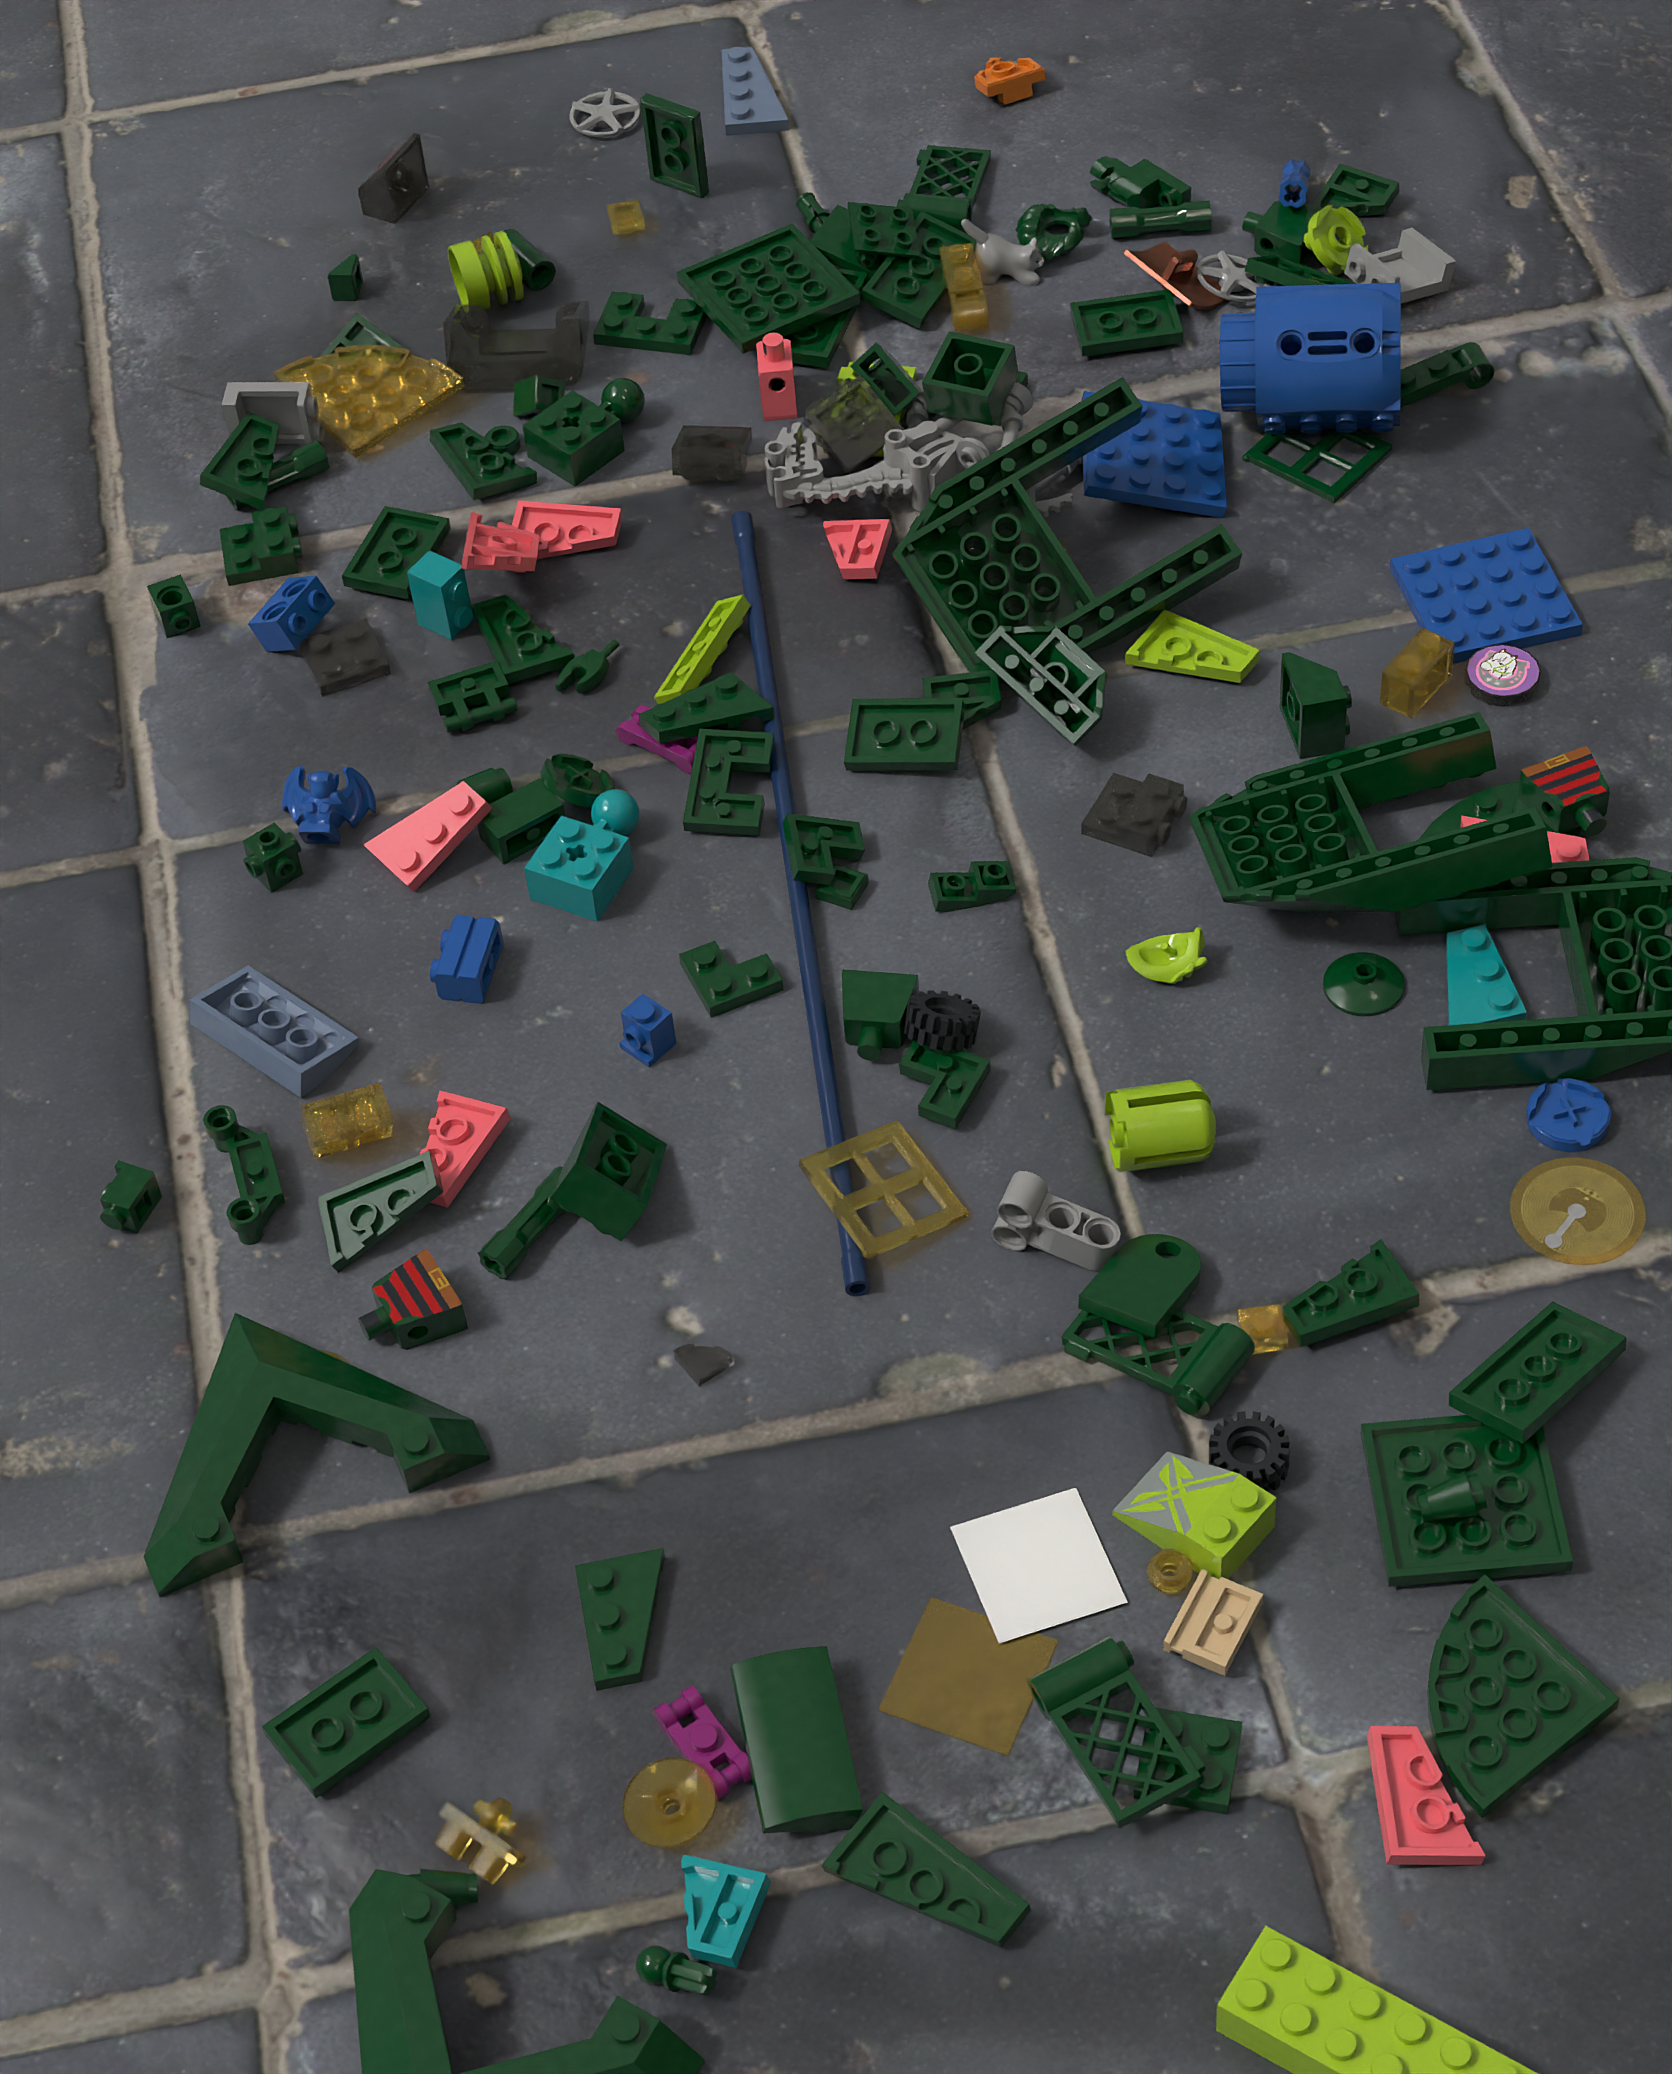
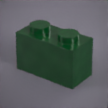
[477,778,566,865]

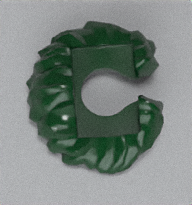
[1015,203,1092,261]

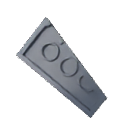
[722,47,789,136]

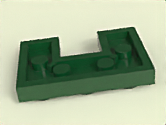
[593,291,708,355]
[683,729,775,835]

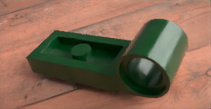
[1400,342,1495,407]

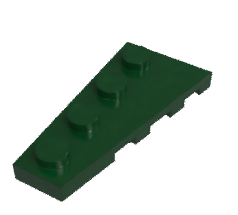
[821,1792,1031,1948]

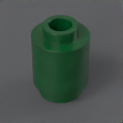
[457,767,513,804]

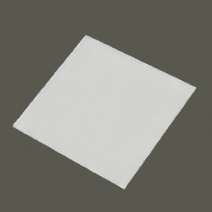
[950,1488,1128,1643]

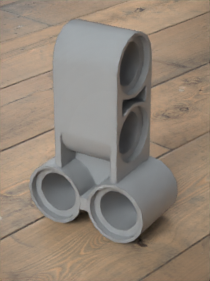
[991,1171,1121,1271]

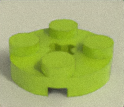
[1304,205,1368,276]

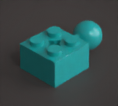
[524,789,640,922]

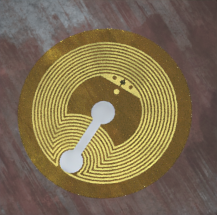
[1510,1157,1646,1265]

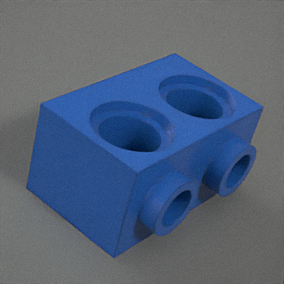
[248,575,335,652]

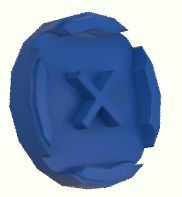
[1526,1078,1612,1152]

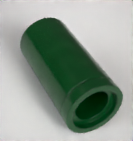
[493,229,556,290]

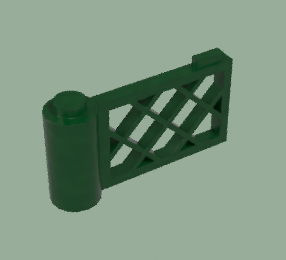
[897,145,991,231]
[1061,1309,1255,1415]
[1027,1636,1206,1829]

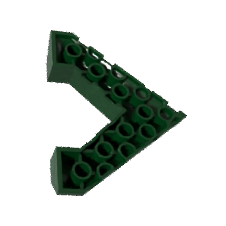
[143,1313,490,1597]
[349,1869,705,2074]

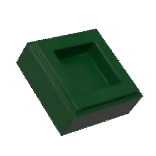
[816,863,869,910]

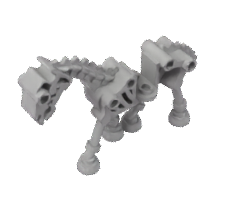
[765,380,1083,517]

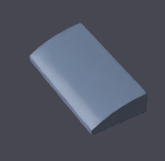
[190,965,359,1098]

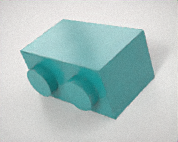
[407,550,474,640]

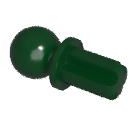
[636,1945,717,1996]

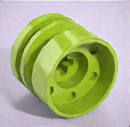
[448,231,524,315]

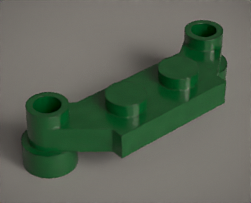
[203,1105,285,1245]

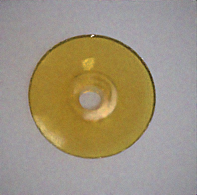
[622,1758,716,1849]

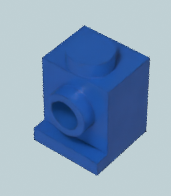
[619,993,676,1067]

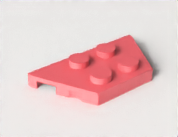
[461,512,540,573]

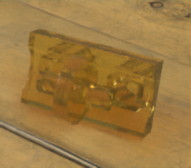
[434,1797,526,1885]

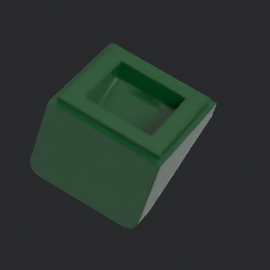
[328,254,363,301]

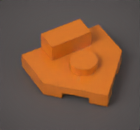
[974,58,1046,105]

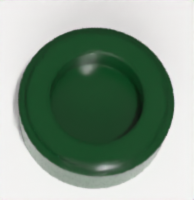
[485,425,521,455]

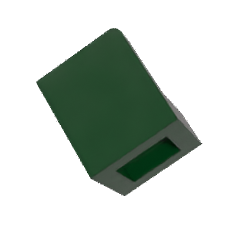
[513,375,565,418]

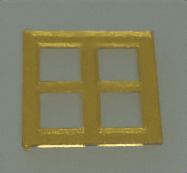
[799,1120,969,1259]

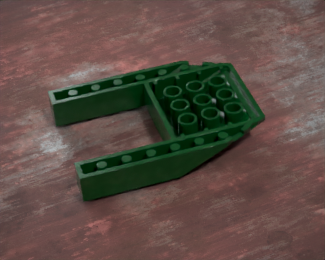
[893,377,1242,672]
[1189,711,1553,913]
[1394,857,1672,1090]

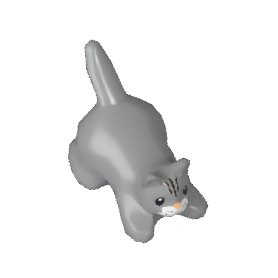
[961,219,1044,286]

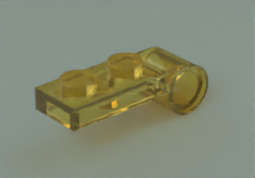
[939,243,989,332]

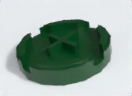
[540,753,615,808]

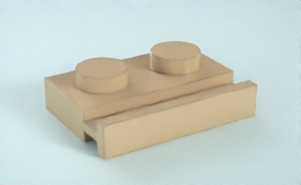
[1164,1569,1263,1676]

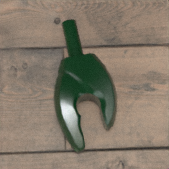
[555,639,620,694]

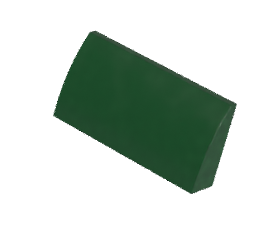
[730,1646,863,1834]

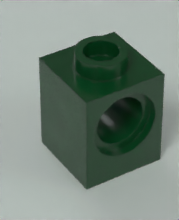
[147,574,201,638]

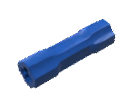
[1278,159,1311,208]

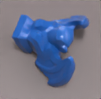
[282,766,376,844]

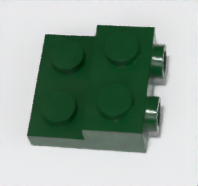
[219,506,303,586]

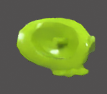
[1126,927,1207,984]

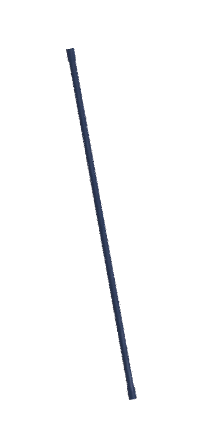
[731,511,871,1296]

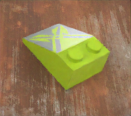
[1112,1451,1276,1579]

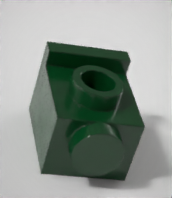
[100,1160,162,1234]

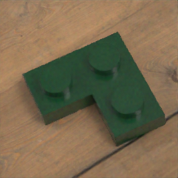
[782,813,865,885]
[679,941,784,1018]
[899,1040,991,1129]

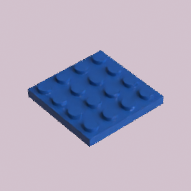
[1081,391,1227,518]
[1390,528,1583,667]

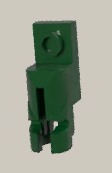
[1090,156,1191,209]

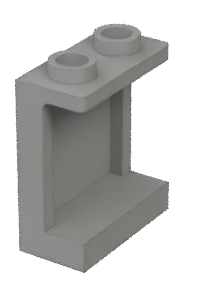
[1344,228,1456,304]
[221,382,324,445]

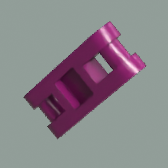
[615,705,698,774]
[652,1685,752,1801]

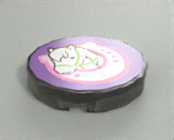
[1464,644,1541,707]

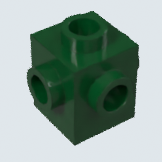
[242,822,303,893]

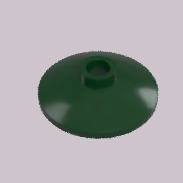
[1323,952,1404,1016]

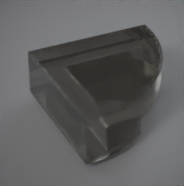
[673,1344,734,1387]

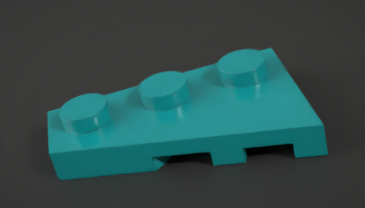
[1446,924,1527,1025]

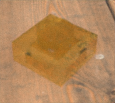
[606,199,645,235]
[1237,1304,1288,1354]

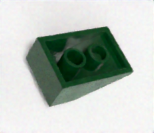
[550,1102,667,1241]

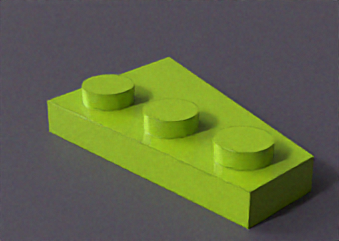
[1125,610,1260,683]

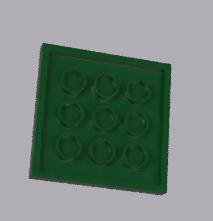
[677,223,861,354]
[1360,1415,1573,1587]

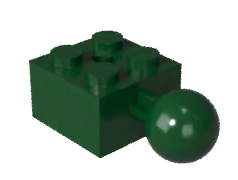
[522,378,645,487]

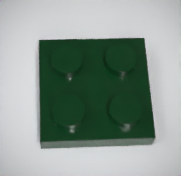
[1134,1708,1242,1815]

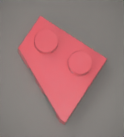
[823,519,892,579]

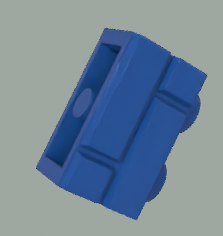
[430,915,504,1004]

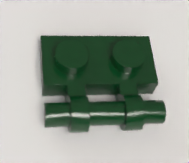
[428,661,518,733]

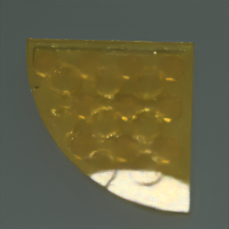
[273,345,464,458]

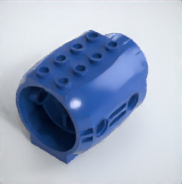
[1220,283,1401,434]

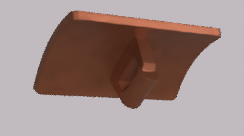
[1123,242,1231,310]

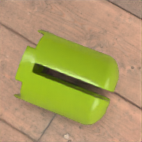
[1105,1080,1216,1172]

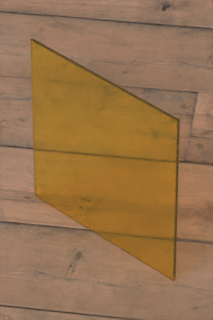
[878,1597,1058,1756]

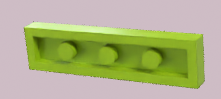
[654,595,751,704]

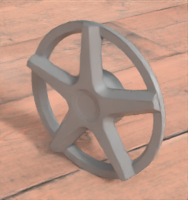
[569,88,640,137]
[1196,251,1270,302]

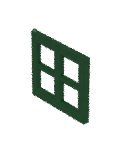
[1243,428,1392,503]

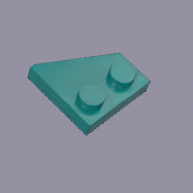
[681,1855,771,1968]

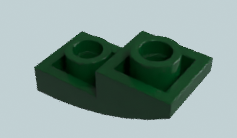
[928,861,1017,912]

